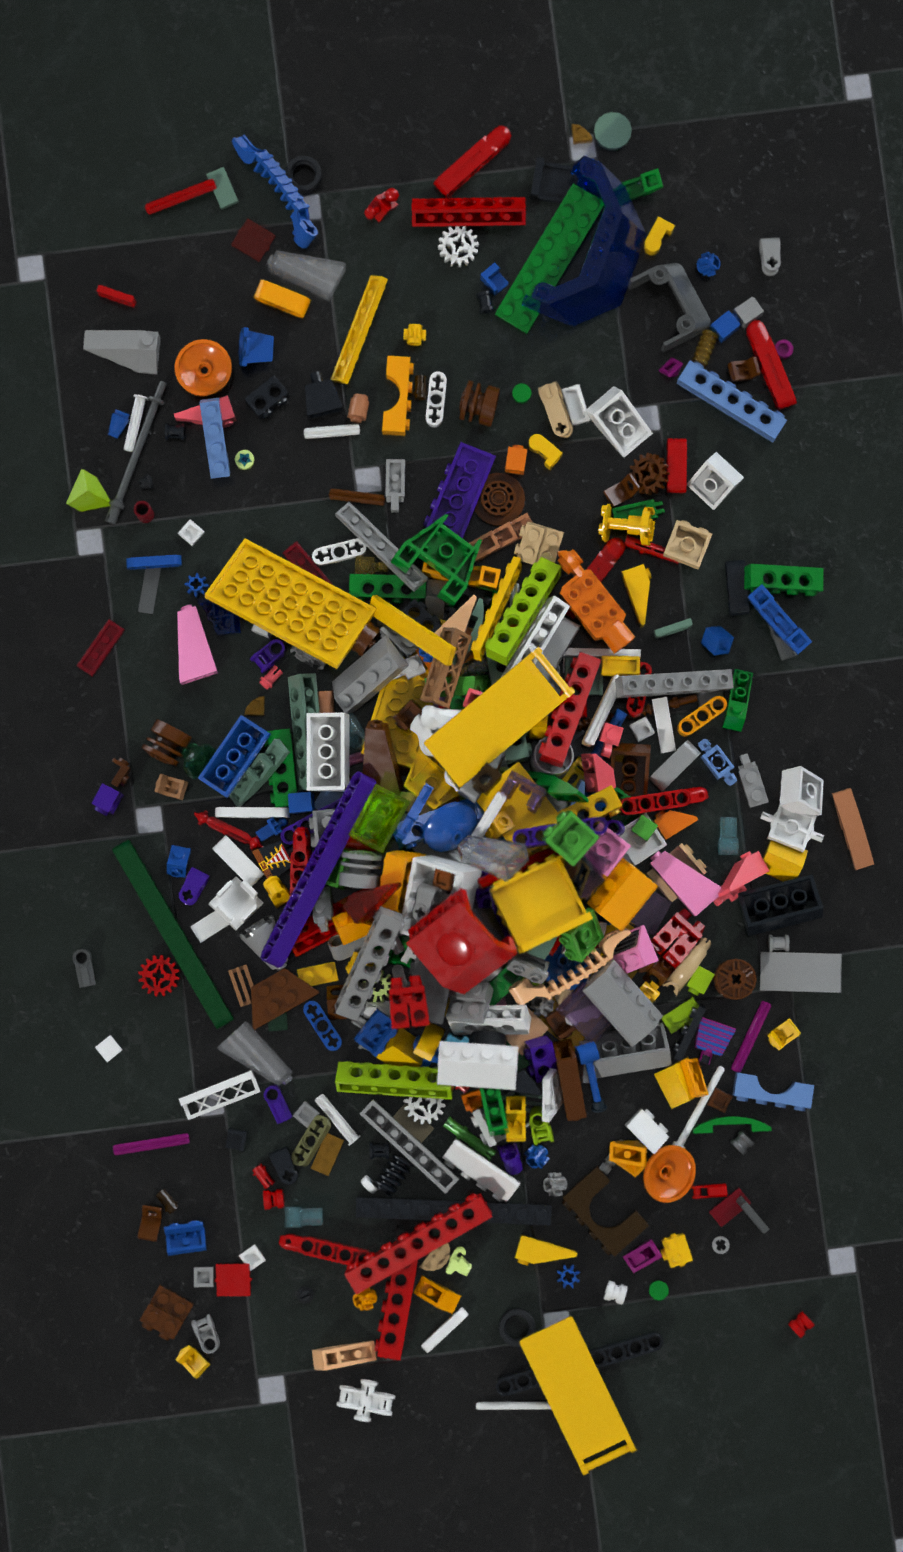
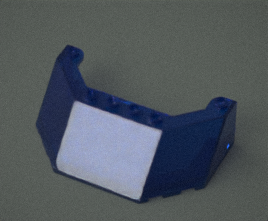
[521,155,647,327]

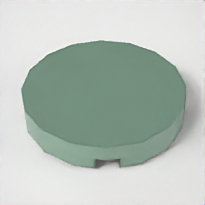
[594,112,632,151]

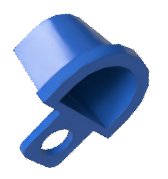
[238,327,274,366]

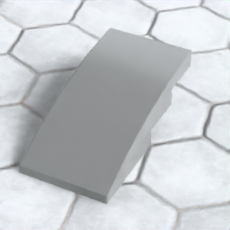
[760,952,842,993]

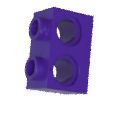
[91,783,124,816]
[523,1035,558,1083]

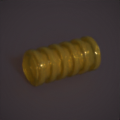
[692,330,718,367]

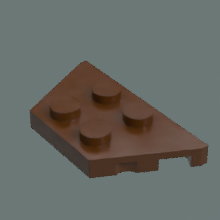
[251,968,319,1030]

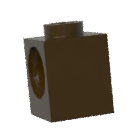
[472,762,502,796]

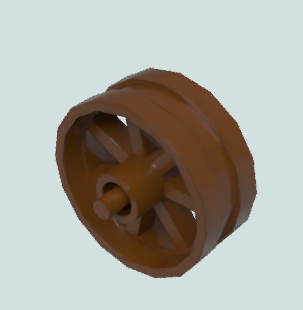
[351,621,380,656]

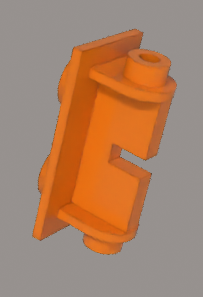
[461,1089,503,1112]

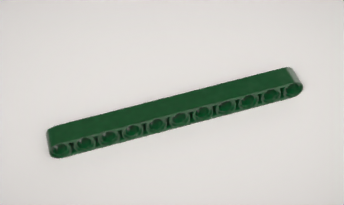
[112,839,234,1030]

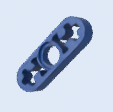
[126,555,182,570]
[303,1001,342,1051]

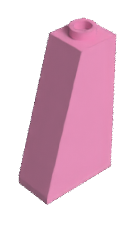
[177,605,218,685]
[649,851,721,917]

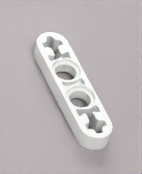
[215,807,290,818]

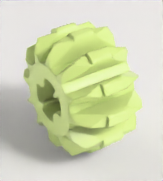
[363,970,391,1002]

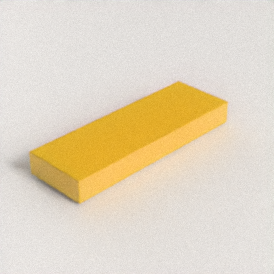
[413,1022,446,1061]

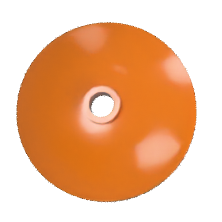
[175,339,232,396]
[643,1145,696,1203]

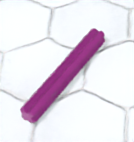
[731,1001,771,1073]
[113,1133,190,1155]

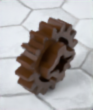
[628,453,670,495]

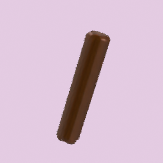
[329,488,385,506]

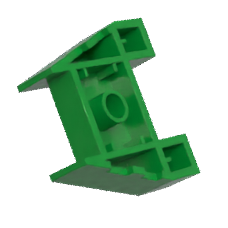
[391,514,482,608]

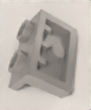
[380,625,419,658]
[309,809,335,847]

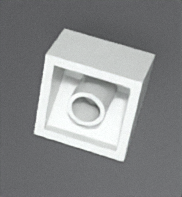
[687,452,744,510]
[780,766,824,816]
[624,1108,669,1154]

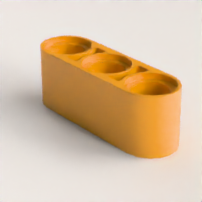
[253,280,311,318]
[677,696,727,737]

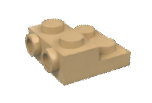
[663,520,712,569]
[514,521,564,565]

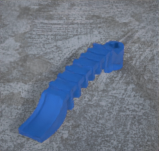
[232,135,318,248]

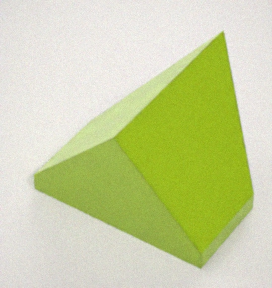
[66,469,111,512]

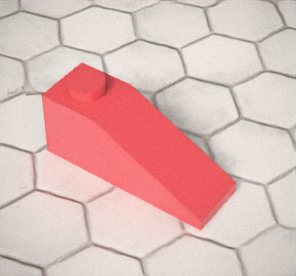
[174,396,236,428]
[718,851,769,898]

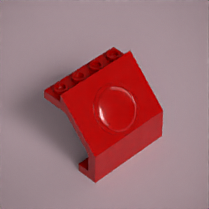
[406,888,517,995]

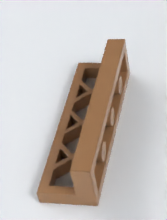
[420,627,472,709]

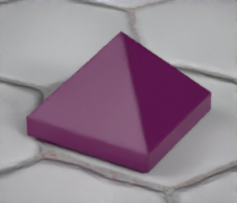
[659,358,683,377]

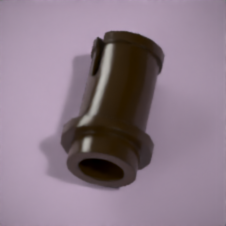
[413,375,428,400]
[155,1188,179,1214]

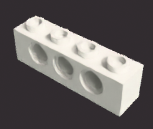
[448,1005,531,1035]

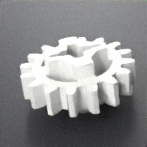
[438,226,479,267]
[403,1097,445,1125]

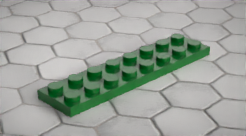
[495,183,606,334]

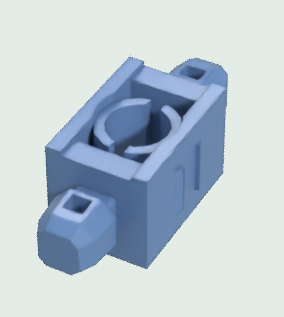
[698,738,737,786]

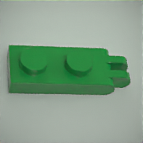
[612,499,665,520]

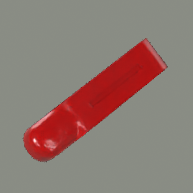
[433,126,511,198]
[746,320,797,411]
[563,537,625,620]
[619,787,709,816]
[290,827,312,896]
[279,1234,370,1269]

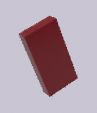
[709,1187,751,1227]

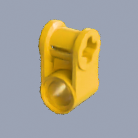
[263,876,290,908]

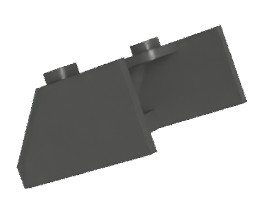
[628,263,710,353]

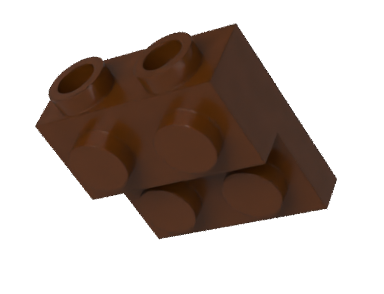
[140,1285,194,1341]

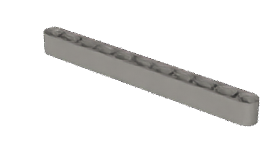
[458,617,580,803]

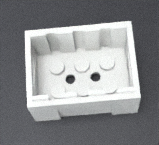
[398,854,482,936]

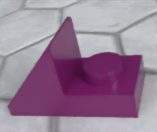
[623,1240,662,1273]

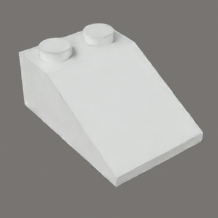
[585,386,653,457]

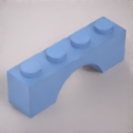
[200,398,231,479]
[732,1072,814,1111]

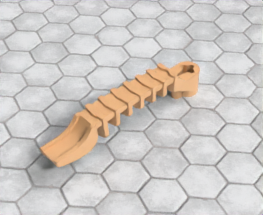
[508,928,631,1005]

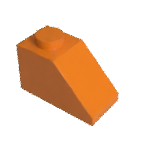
[652,810,699,840]

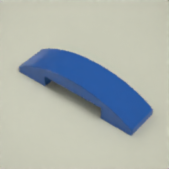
[747,584,812,655]

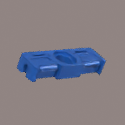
[395,783,434,841]

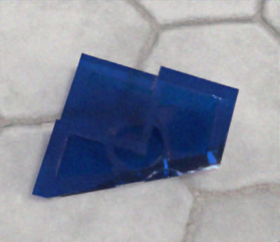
[197,598,241,635]

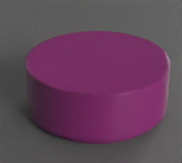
[775,339,793,360]

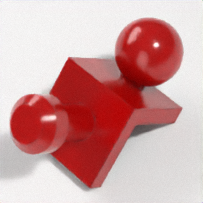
[364,188,399,222]

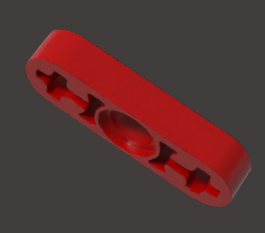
[626,662,652,717]

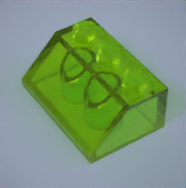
[349,784,410,853]

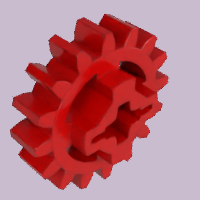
[138,955,180,997]

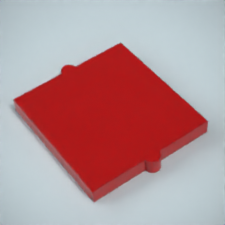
[214,1263,252,1296]

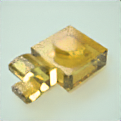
[355,556,388,574]

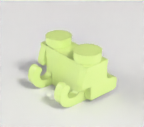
[446,1246,472,1276]

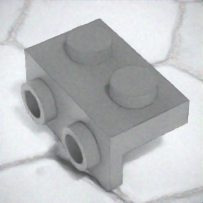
[506,948,550,984]

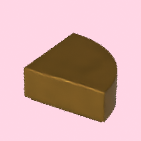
[571,124,592,144]
[245,696,265,716]

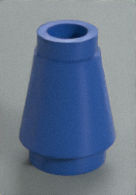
[108,409,130,439]

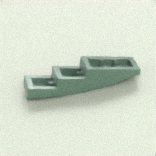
[229,739,290,807]

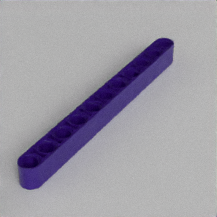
[261,772,376,968]

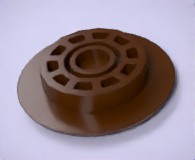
[474,473,525,525]

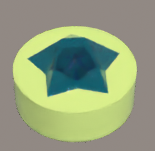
[235,450,255,470]

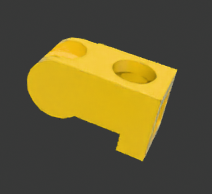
[644,216,675,255]
[529,434,563,470]

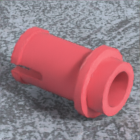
[259,665,283,690]

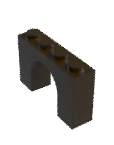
[562,1166,649,1257]

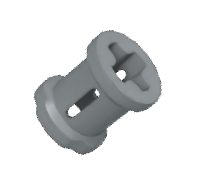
[768,935,789,952]

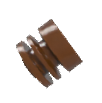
[459,380,500,427]
[141,719,192,766]
[713,959,757,1000]

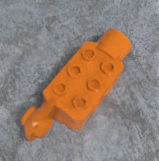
[557,549,635,654]

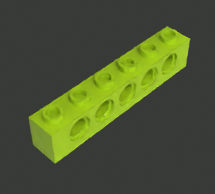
[485,557,562,666]
[335,1061,454,1100]

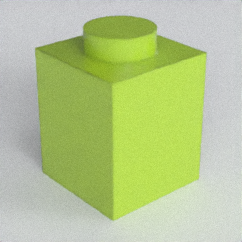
[685,966,715,996]

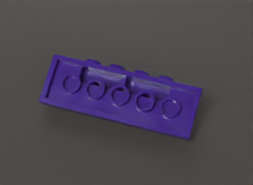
[423,442,496,539]

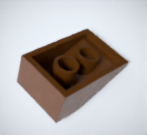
[611,743,651,806]

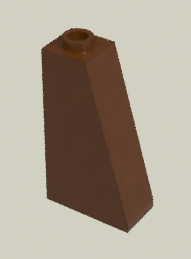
[363,720,403,796]
[552,1039,587,1121]

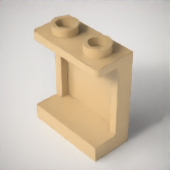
[646,843,707,903]

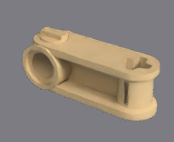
[538,381,573,438]

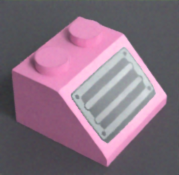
[610,925,659,974]

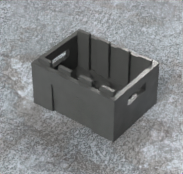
[406,953,450,1024]

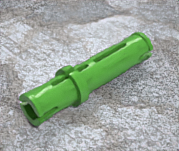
[443,1117,496,1161]

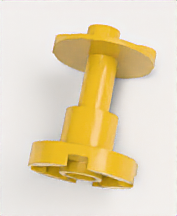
[599,504,655,546]

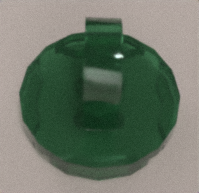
[182,743,216,780]

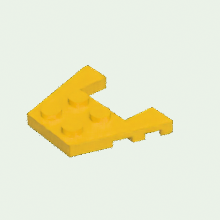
[404,746,460,810]

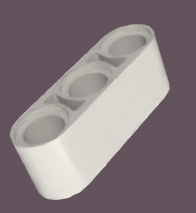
[212,835,265,887]

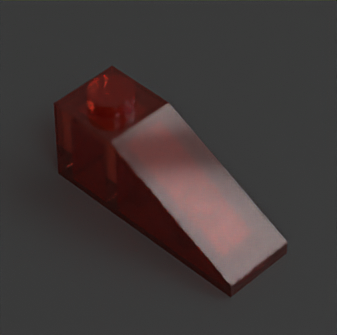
[343,882,402,924]

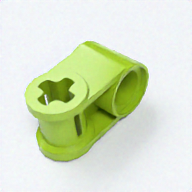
[529,1106,554,1146]

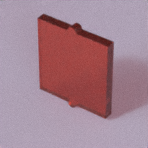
[231,218,276,262]

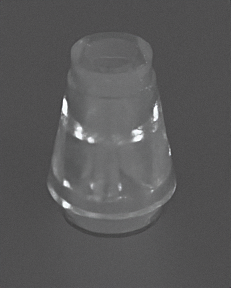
[460,657,488,676]

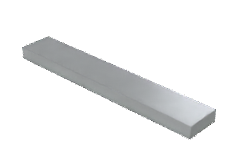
[335,502,428,592]

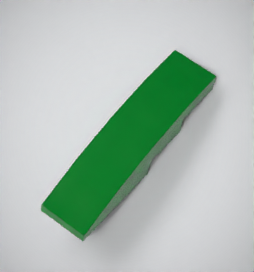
[527,771,589,803]

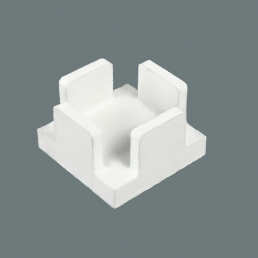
[615,813,667,866]
[209,877,263,931]

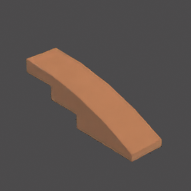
[469,513,533,562]
[832,788,874,870]

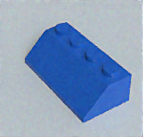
[198,715,271,798]

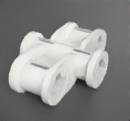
[336,1379,395,1422]

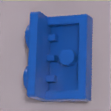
[354,1008,398,1057]
[164,1220,207,1256]

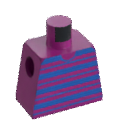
[694,1017,736,1065]

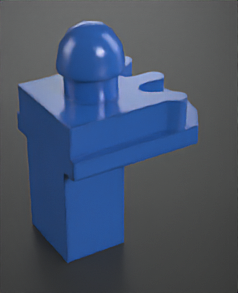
[256,817,288,842]

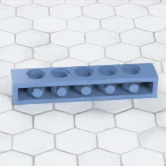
[676,361,787,443]

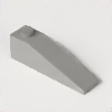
[83,330,161,374]

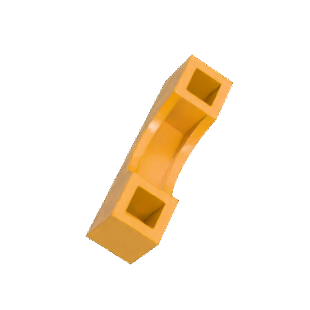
[382,356,414,436]
[422,562,501,592]

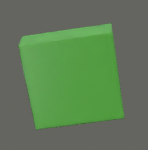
[631,815,658,842]

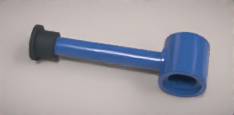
[575,1041,607,1113]

